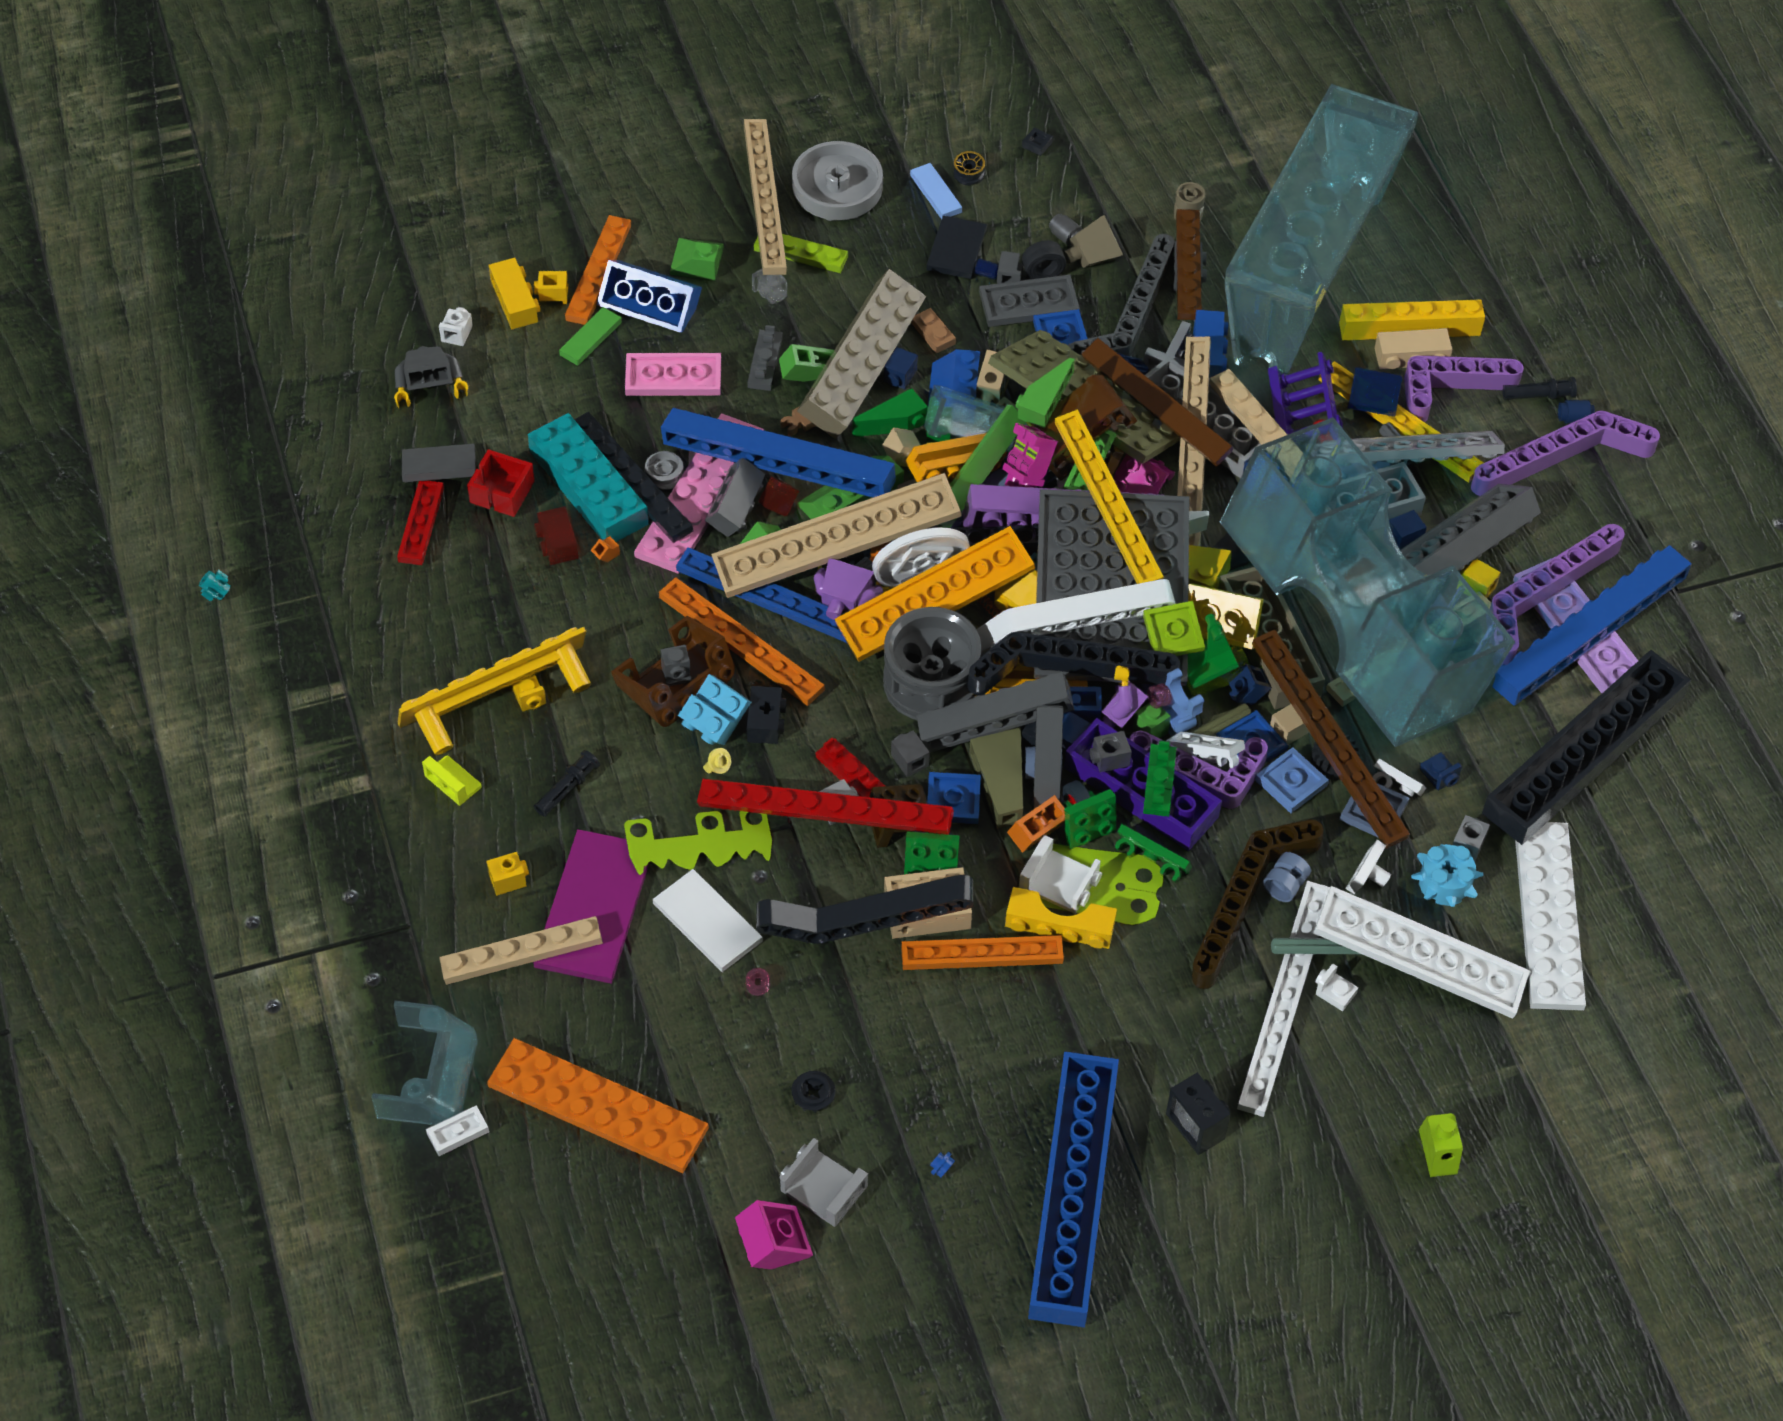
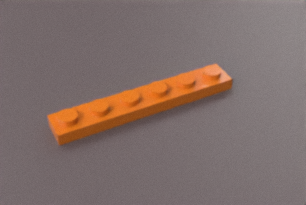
[565,215,631,325]
[901,935,1064,970]

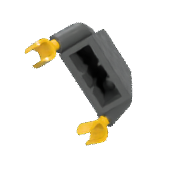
[394,346,468,408]

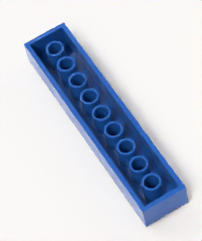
[1028,1052,1119,1327]

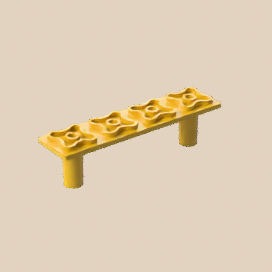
[398,627,591,755]

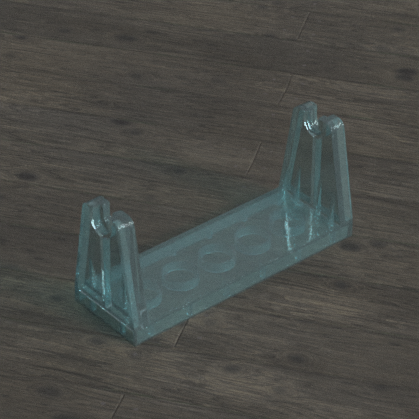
[1225,84,1418,375]

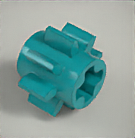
[199,569,230,602]

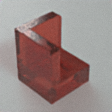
[759,476,799,516]

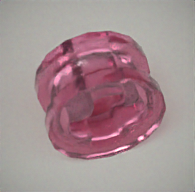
[1147,683,1171,709]
[746,968,770,996]

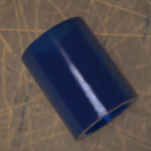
[975,258,999,280]

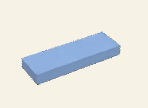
[910,163,962,219]

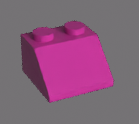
[735,1200,813,1269]

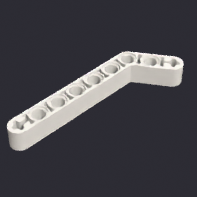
[976,579,1176,657]

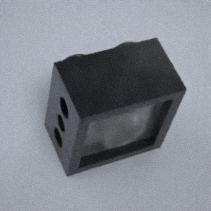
[1166,1072,1231,1156]

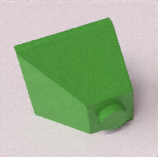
[670,238,724,281]

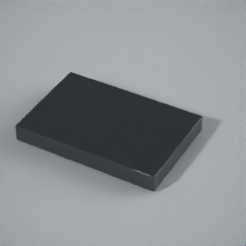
[927,216,987,279]

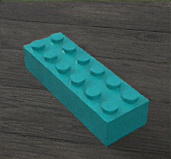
[528,413,648,542]

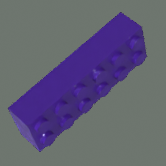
[1064,718,1222,851]

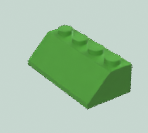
[797,456,904,519]

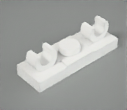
[1166,731,1245,768]

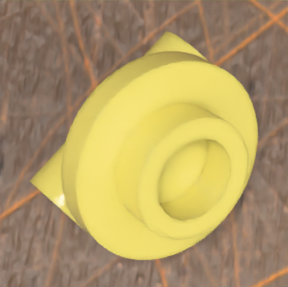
[703,748,731,774]

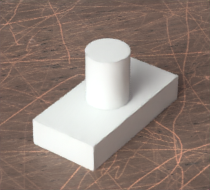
[1345,840,1391,894]

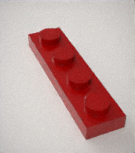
[397,480,444,565]

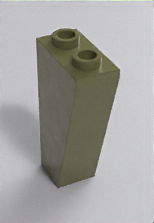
[969,728,1023,828]

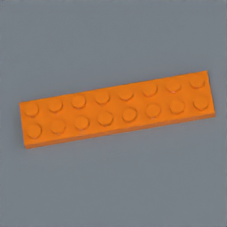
[487,1038,709,1173]

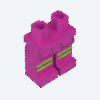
[1002,423,1058,488]

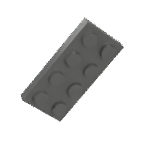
[979,275,1080,327]

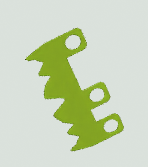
[624,811,772,875]

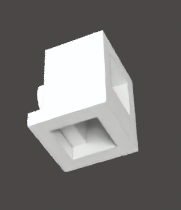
[439,307,473,346]

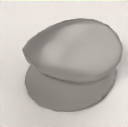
[644,451,684,490]

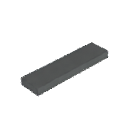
[1033,705,1063,809]

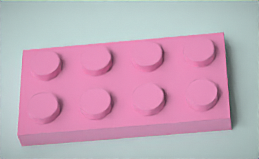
[625,353,721,396]

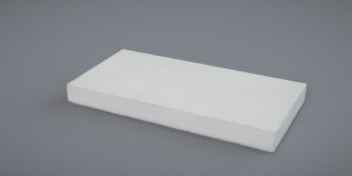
[653,869,763,972]

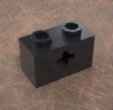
[747,686,787,744]

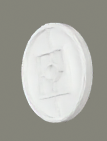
[872,528,970,588]

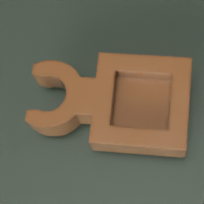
[781,406,816,436]

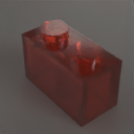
[534,506,579,565]

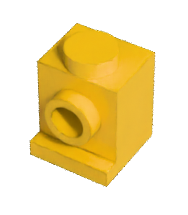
[534,271,568,304]

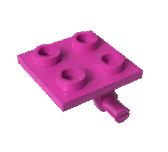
[1113,454,1175,494]

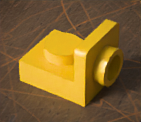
[512,675,546,712]

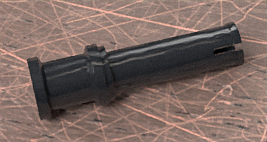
[1502,377,1577,400]
[533,750,600,817]

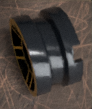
[954,151,985,186]

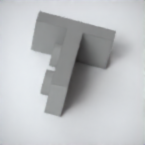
[1144,321,1193,372]

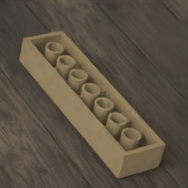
[797,269,926,439]

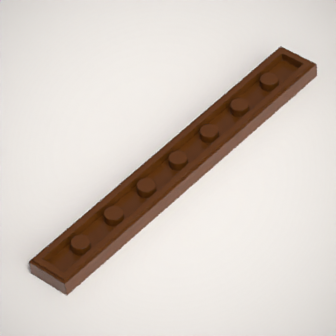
[1081,338,1234,467]

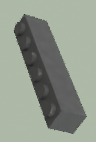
[916,672,1074,753]

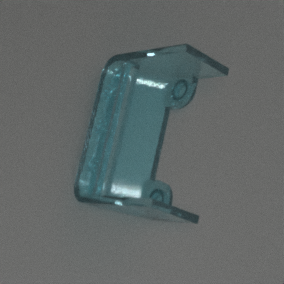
[924,385,1032,459]
[372,1001,477,1125]

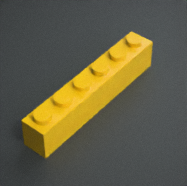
[1339,300,1485,340]

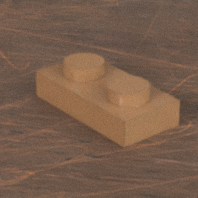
[911,308,956,353]

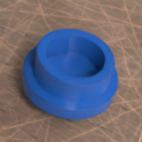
[930,1151,955,1178]

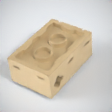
[884,867,972,939]

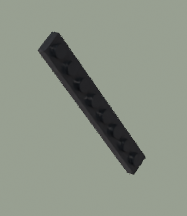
[574,412,694,543]

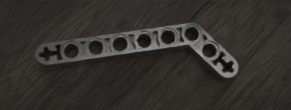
[1068,234,1174,356]

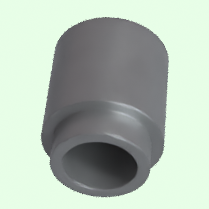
[1049,214,1083,246]

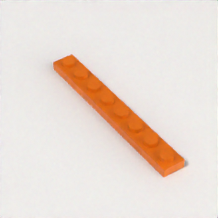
[659,577,825,706]

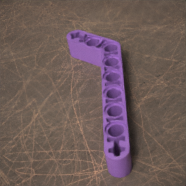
[1471,411,1660,496]
[1488,524,1625,666]

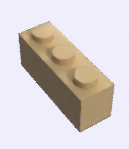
[1375,328,1452,369]

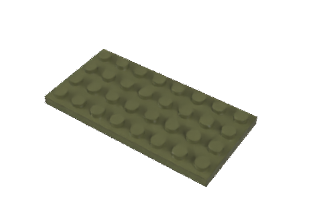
[988,330,1181,464]

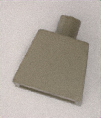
[1063,215,1123,268]

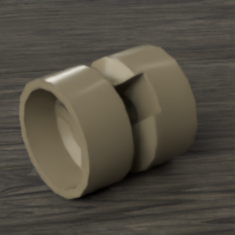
[1173,182,1206,221]

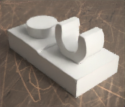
[1373,759,1426,797]

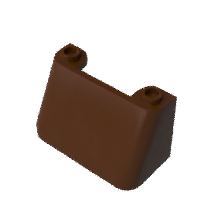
[1029,375,1137,481]

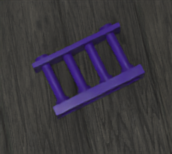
[1268,352,1343,443]

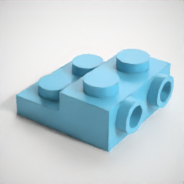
[678,674,751,745]

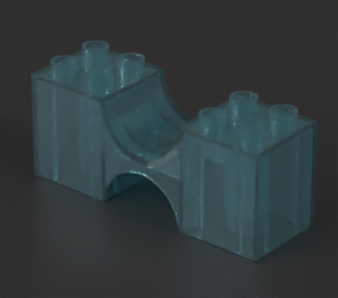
[1220,417,1515,747]

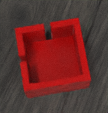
[467,449,535,517]

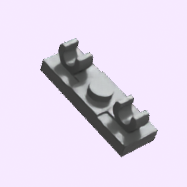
[748,325,783,391]

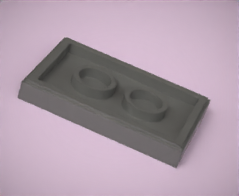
[402,443,476,482]

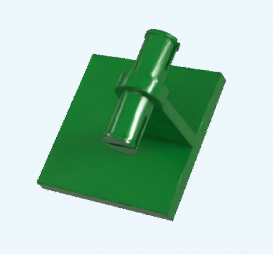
[1187,614,1239,689]

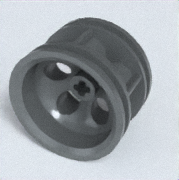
[883,607,981,720]

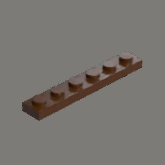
[1176,209,1202,320]

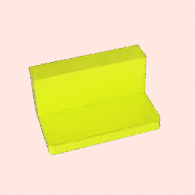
[422,755,482,806]

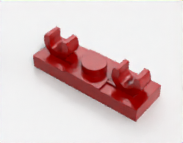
[816,738,885,797]

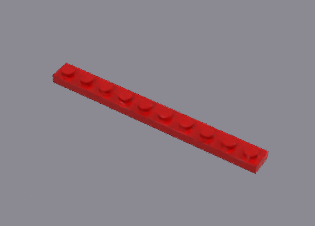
[697,779,954,835]

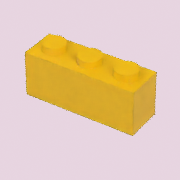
[489,258,540,330]

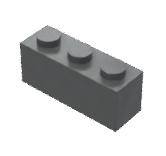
[705,458,765,537]

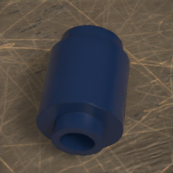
[1558,400,1595,424]

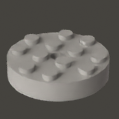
[792,141,883,221]

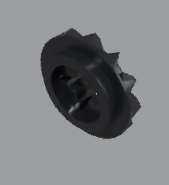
[792,1071,836,1113]

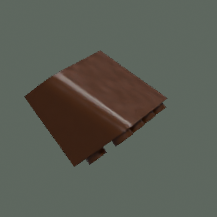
[611,616,735,727]

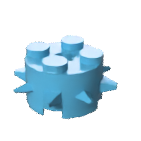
[1411,844,1483,907]

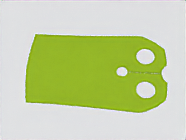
[1041,844,1163,925]

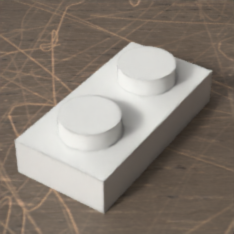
[426,1105,489,1156]

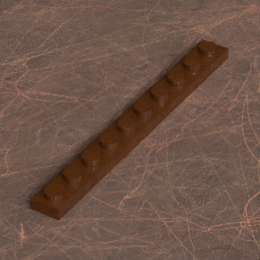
[1252,629,1410,849]

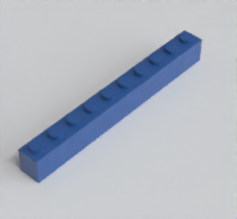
[661,408,896,498]
[1492,545,1692,706]

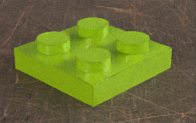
[1143,601,1205,656]

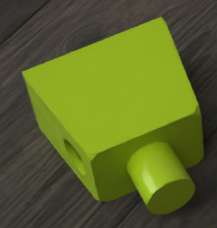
[1419,1113,1463,1177]

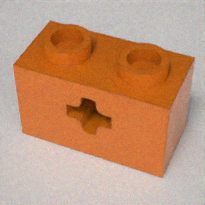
[1007,795,1065,853]

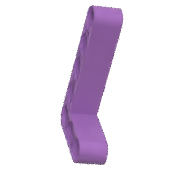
[1404,356,1524,422]
[1130,731,1268,809]

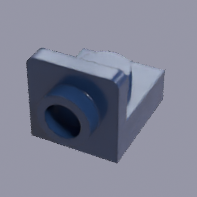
[1419,752,1462,791]

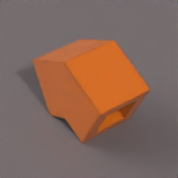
[591,536,620,562]

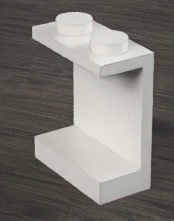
[1019,835,1102,914]

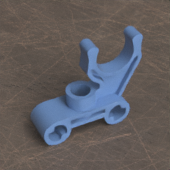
[1134,668,1204,737]

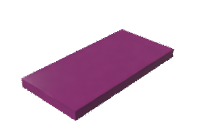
[533,829,650,984]

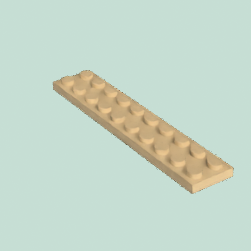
[711,473,961,598]

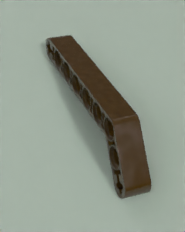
[1192,820,1323,989]

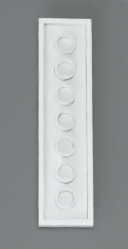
[1515,822,1586,1011]
[1313,886,1530,1019]

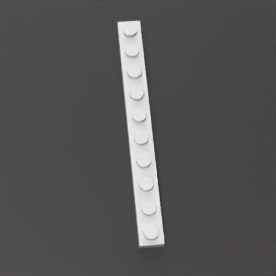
[1237,881,1330,1117]

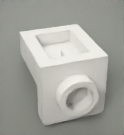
[1315,964,1358,1011]

